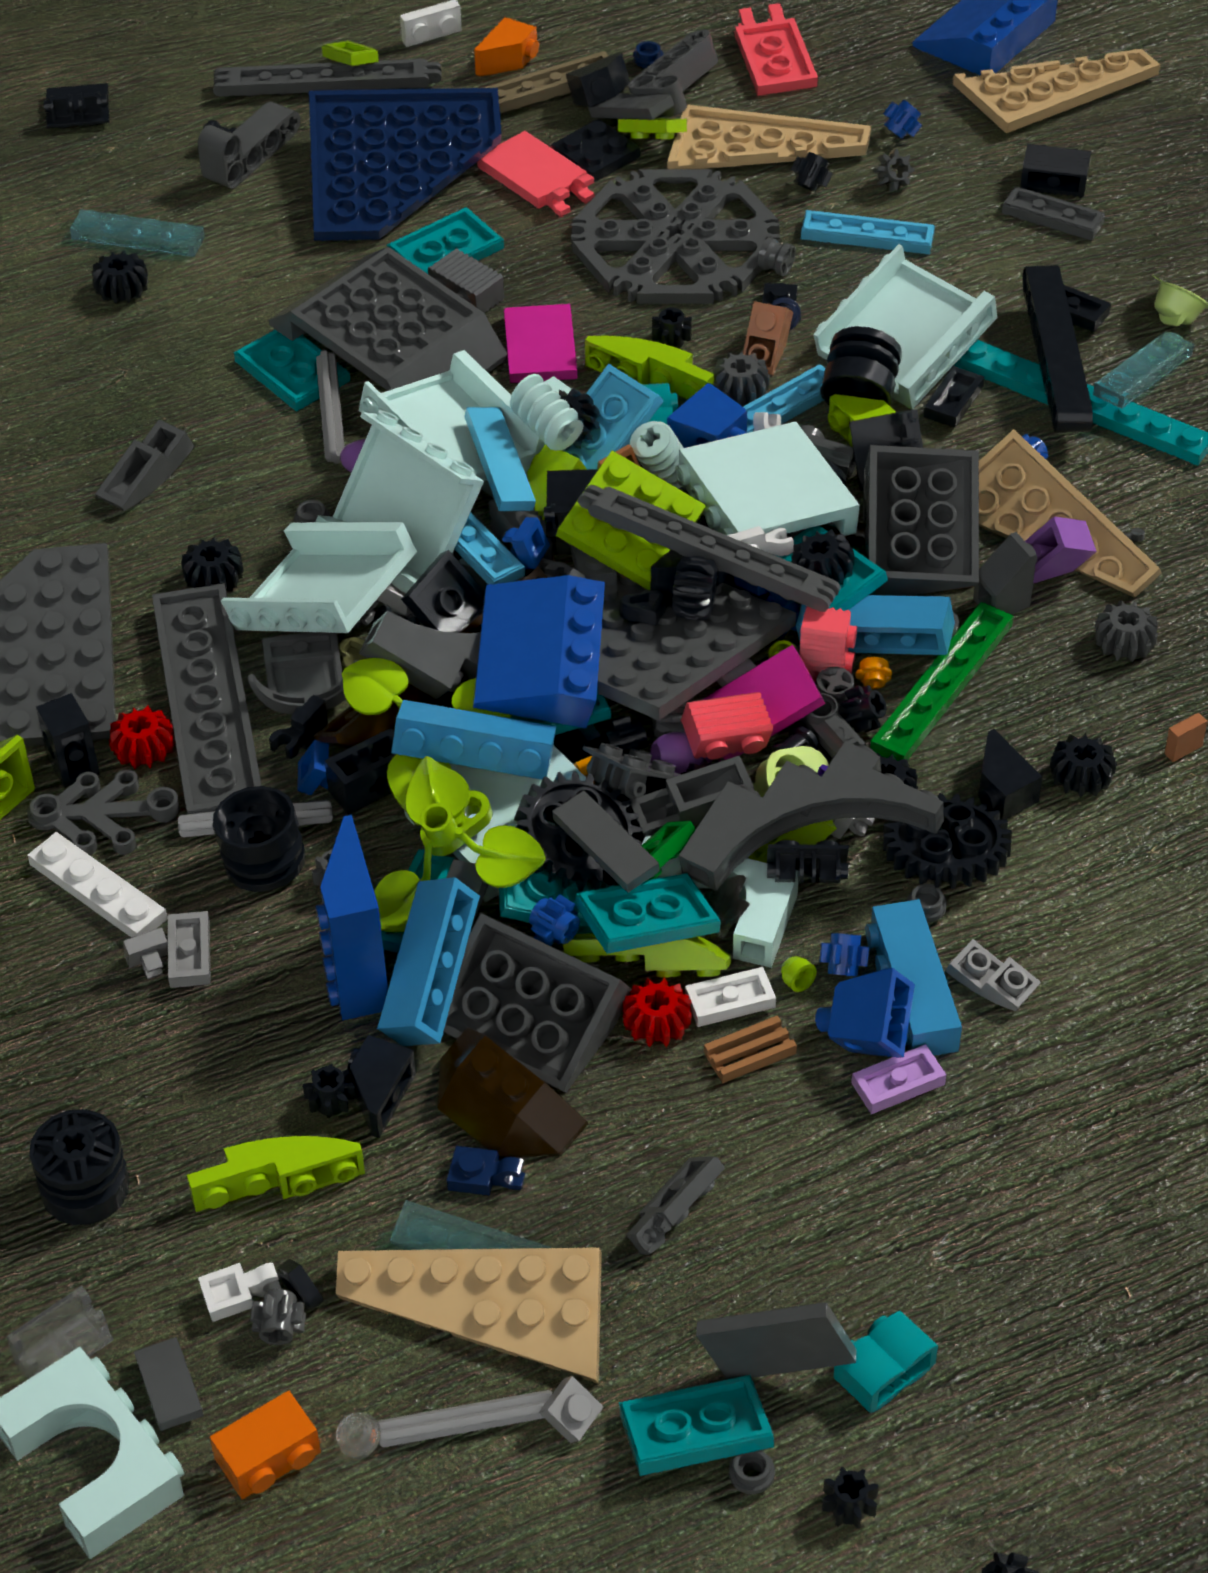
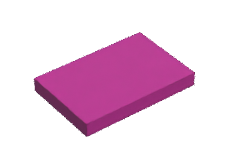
[504,304,578,383]
[702,644,826,760]

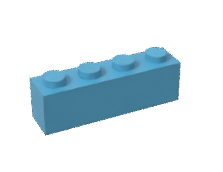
[796,595,955,655]
[392,700,556,780]
[377,877,480,1046]
[865,899,962,1056]

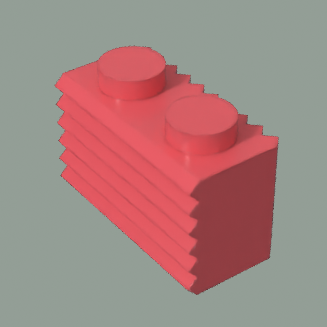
[799,606,857,682]
[681,692,773,760]

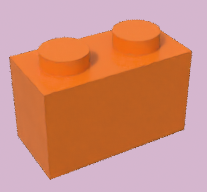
[210,1390,321,1500]

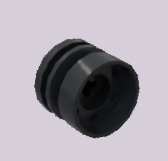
[820,326,902,406]
[212,786,306,892]
[29,1109,130,1225]

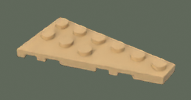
[953,49,1160,133]

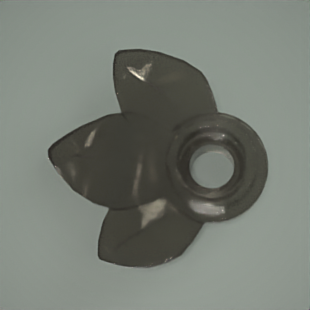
[700,875,750,945]

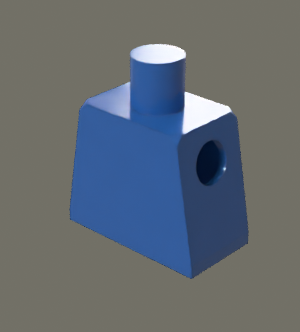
[667,383,748,448]
[815,968,915,1058]

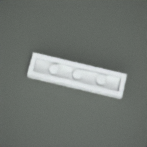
[27,832,168,938]

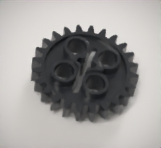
[514,771,642,891]
[883,793,1012,889]

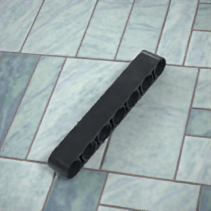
[1022,265,1093,433]

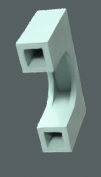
[642,835,799,968]
[0,1346,184,1559]

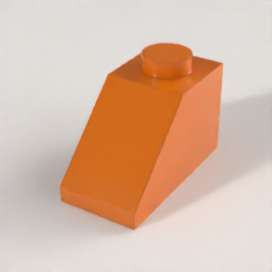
[474,17,539,76]

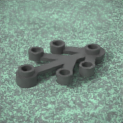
[27,770,179,856]

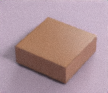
[1164,713,1208,762]

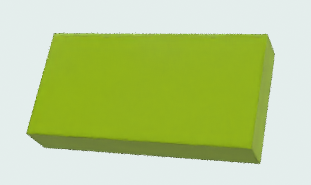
[322,41,379,66]

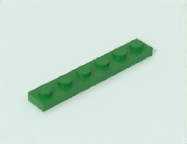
[870,602,1014,761]

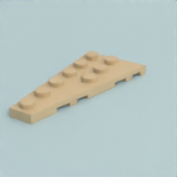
[667,105,871,169]
[979,429,1162,598]
[335,1248,602,1384]

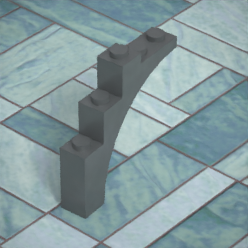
[359,568,585,700]
[679,740,944,891]

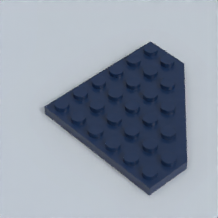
[309,88,502,241]

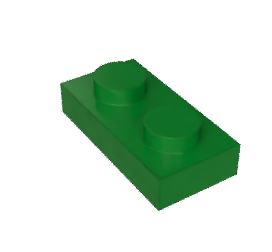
[641,821,696,881]

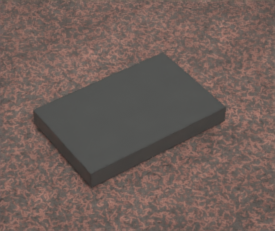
[696,1302,856,1380]

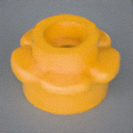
[855,657,893,689]

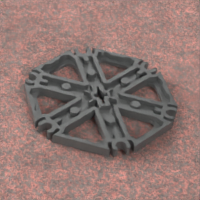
[571,169,780,304]

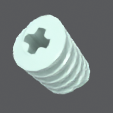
[509,374,584,451]
[630,421,683,488]

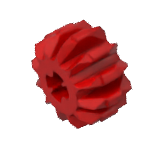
[109,705,174,770]
[623,977,692,1048]

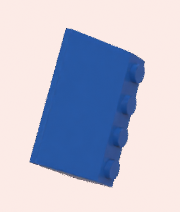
[912,0,1058,75]
[473,575,605,728]
[315,815,388,1021]

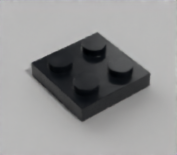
[551,118,640,183]
[401,550,485,633]

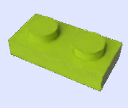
[618,118,687,139]

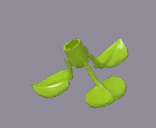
[342,658,513,812]
[374,756,546,933]

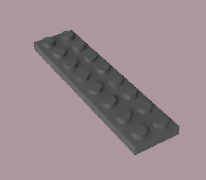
[152,583,262,814]

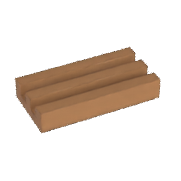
[704,1015,797,1083]

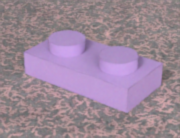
[851,1044,946,1114]

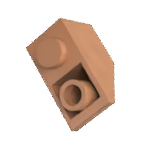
[743,301,793,375]

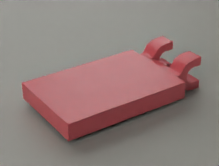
[735,3,818,96]
[477,131,595,217]

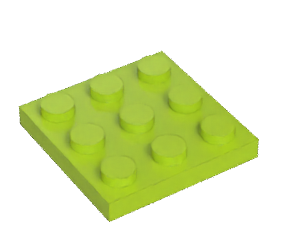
[556,450,706,590]

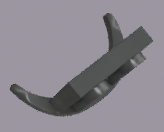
[248,632,359,715]

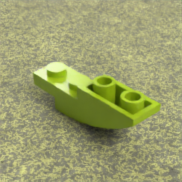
[585,336,714,400]
[563,933,731,977]
[187,1136,365,1212]

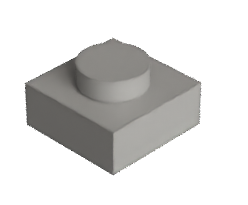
[539,1376,604,1443]

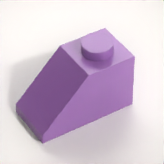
[1025,517,1097,584]

